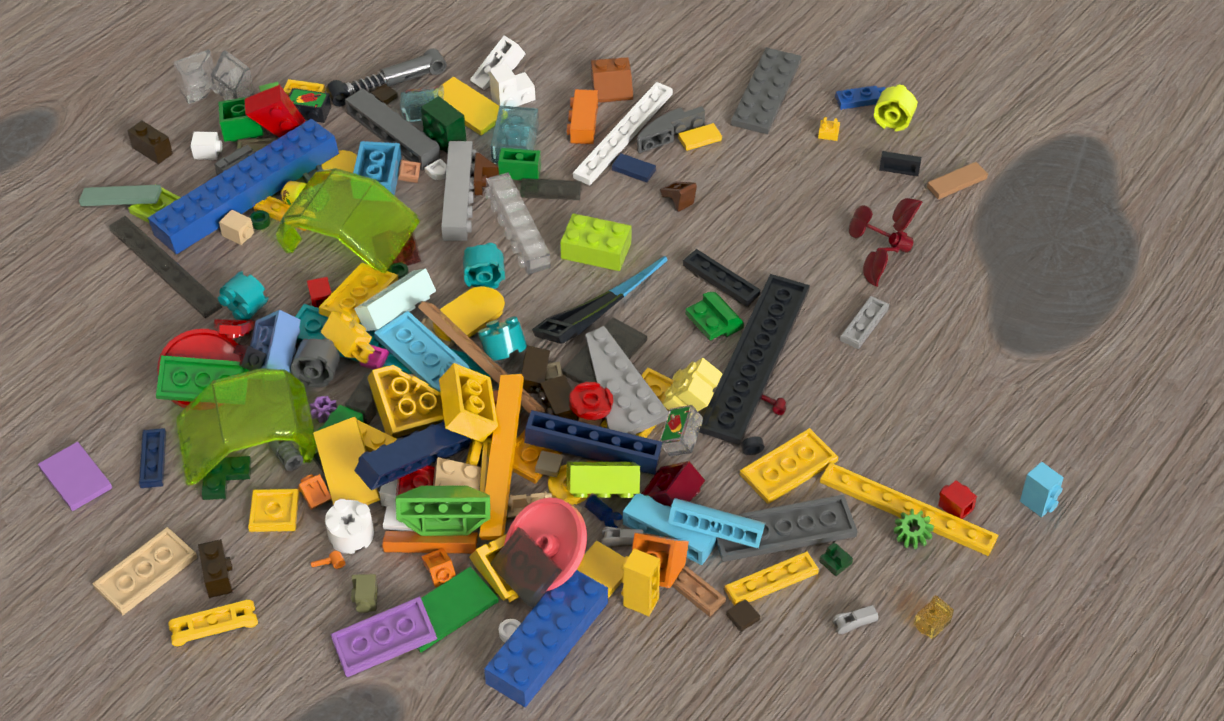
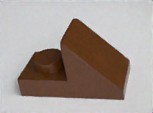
[474,153,499,195]
[660,181,697,212]

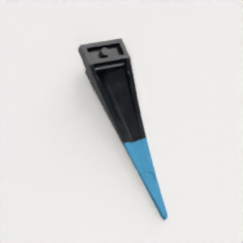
[532,256,667,344]

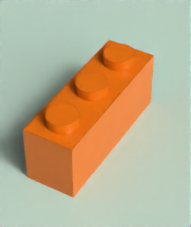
[567,89,598,144]

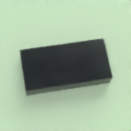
[879,151,922,176]

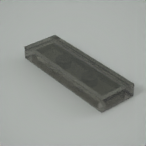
[520,178,582,200]

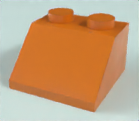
[632,533,689,588]

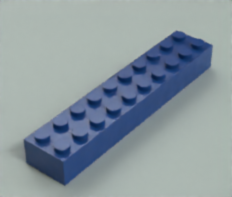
[148,119,339,254]

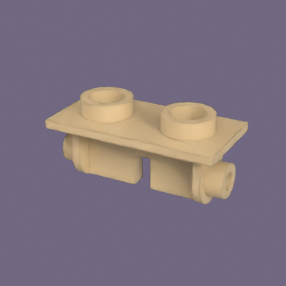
[507,491,552,518]

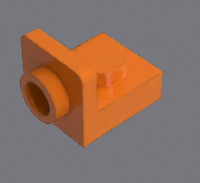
[297,474,332,510]
[421,548,456,587]

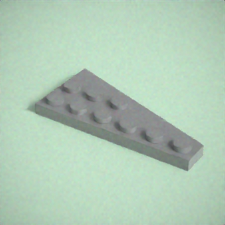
[585,326,670,435]

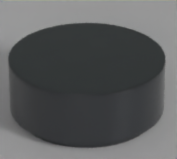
[741,436,764,455]

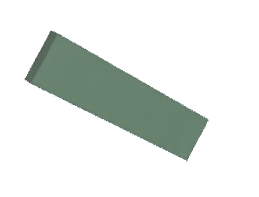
[79,185,162,206]

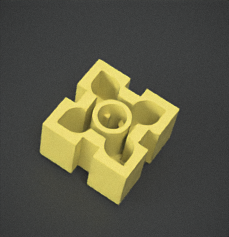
[663,358,722,417]

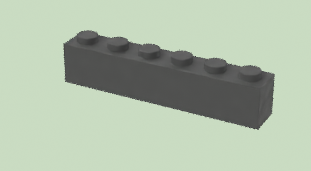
[345,88,440,171]

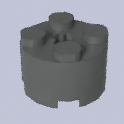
[291,338,340,388]

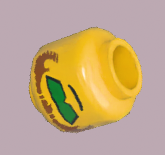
[281,181,312,208]

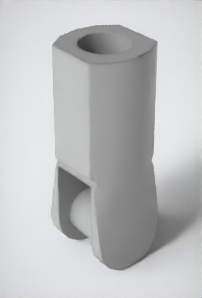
[601,527,644,547]
[832,605,878,634]

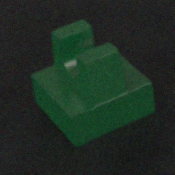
[819,543,853,576]

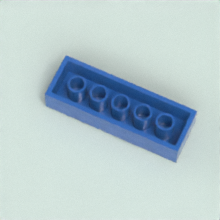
[484,570,608,708]

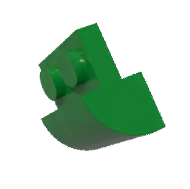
[685,292,744,341]

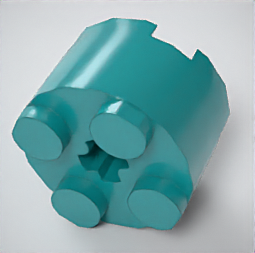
[463,243,505,289]
[217,271,269,320]
[478,316,527,361]

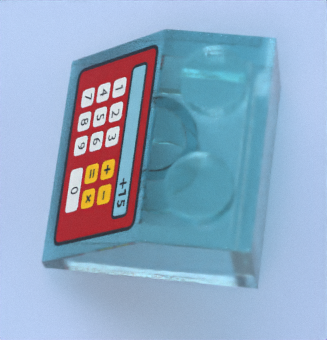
[400,85,444,122]

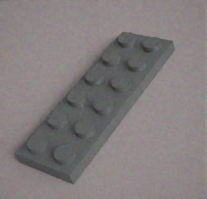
[731,48,802,134]
[716,495,858,562]

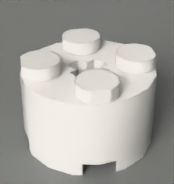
[325,499,374,554]

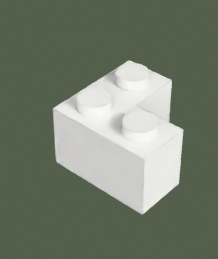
[489,63,535,110]

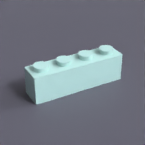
[354,268,436,331]

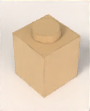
[219,210,254,245]

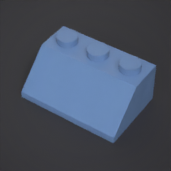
[249,310,301,383]

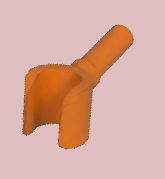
[311,551,346,569]

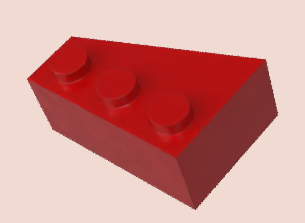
[245,85,306,138]

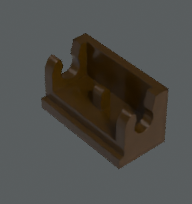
[521,345,550,394]

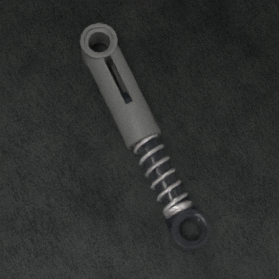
[326,48,447,107]

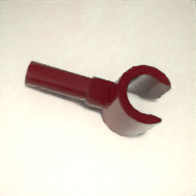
[761,395,786,415]

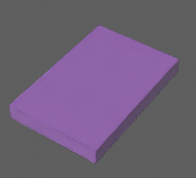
[38,442,112,511]

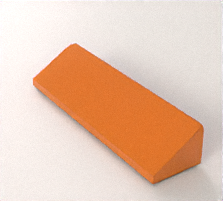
[382,531,478,554]

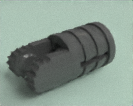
[266,434,303,471]

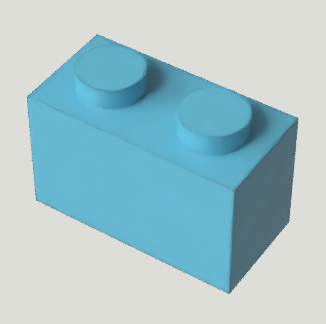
[1020,462,1064,517]

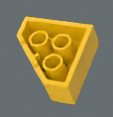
[367,365,444,438]

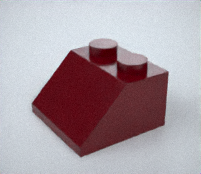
[641,461,705,507]

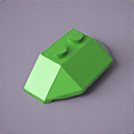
[396,485,490,536]

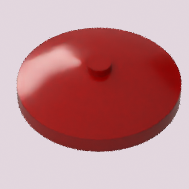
[157,329,241,411]

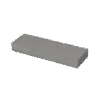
[840,296,889,349]

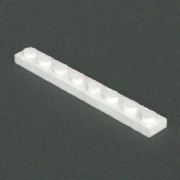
[573,82,673,186]

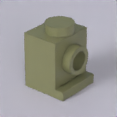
[351,574,378,613]

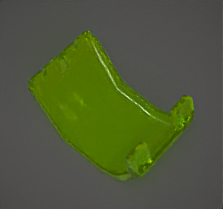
[276,168,420,273]
[176,368,316,486]

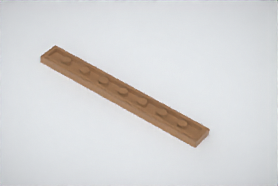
[418,301,546,413]

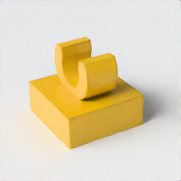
[818,117,840,141]

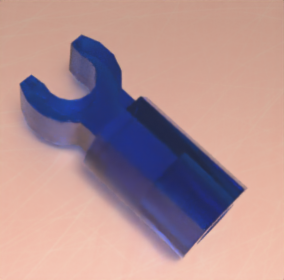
[584,495,623,528]

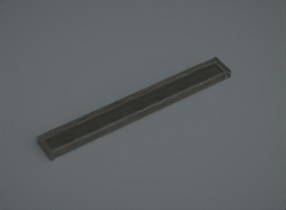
[109,216,222,319]

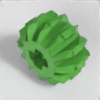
[894,509,934,550]

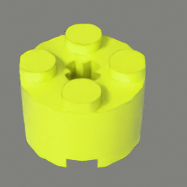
[874,84,918,131]

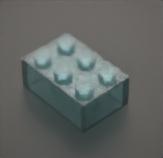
[491,106,539,163]

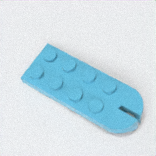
[374,311,470,392]

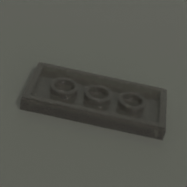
[562,317,647,384]

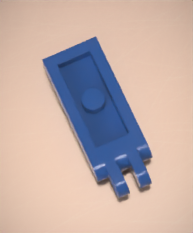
[835,86,886,110]

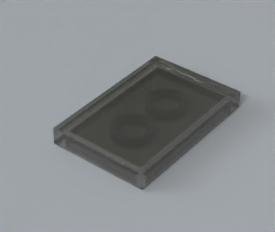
[490,527,562,608]

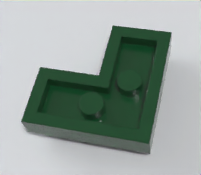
[202,456,251,500]

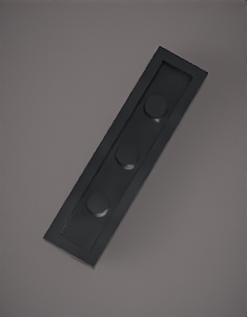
[683,249,760,307]

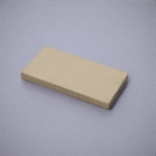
[92,527,198,615]

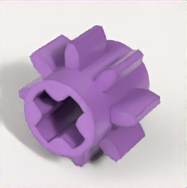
[310,396,337,423]

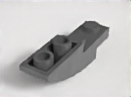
[637,106,705,153]

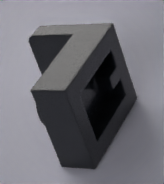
[233,345,266,373]

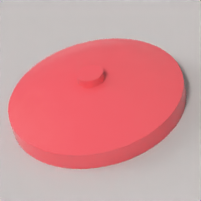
[503,498,587,592]

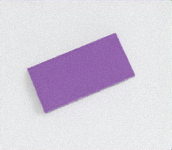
[330,597,437,677]

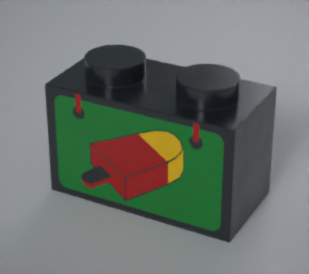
[288,88,331,123]

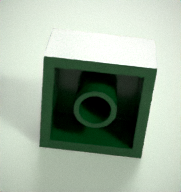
[421,96,466,154]

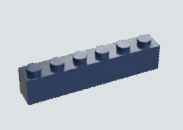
[524,410,663,475]
[354,421,473,490]

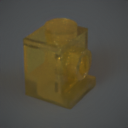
[914,595,954,639]

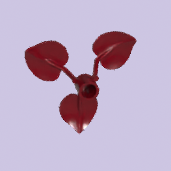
[849,198,923,287]

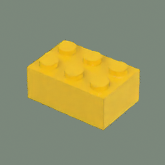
[439,363,498,442]

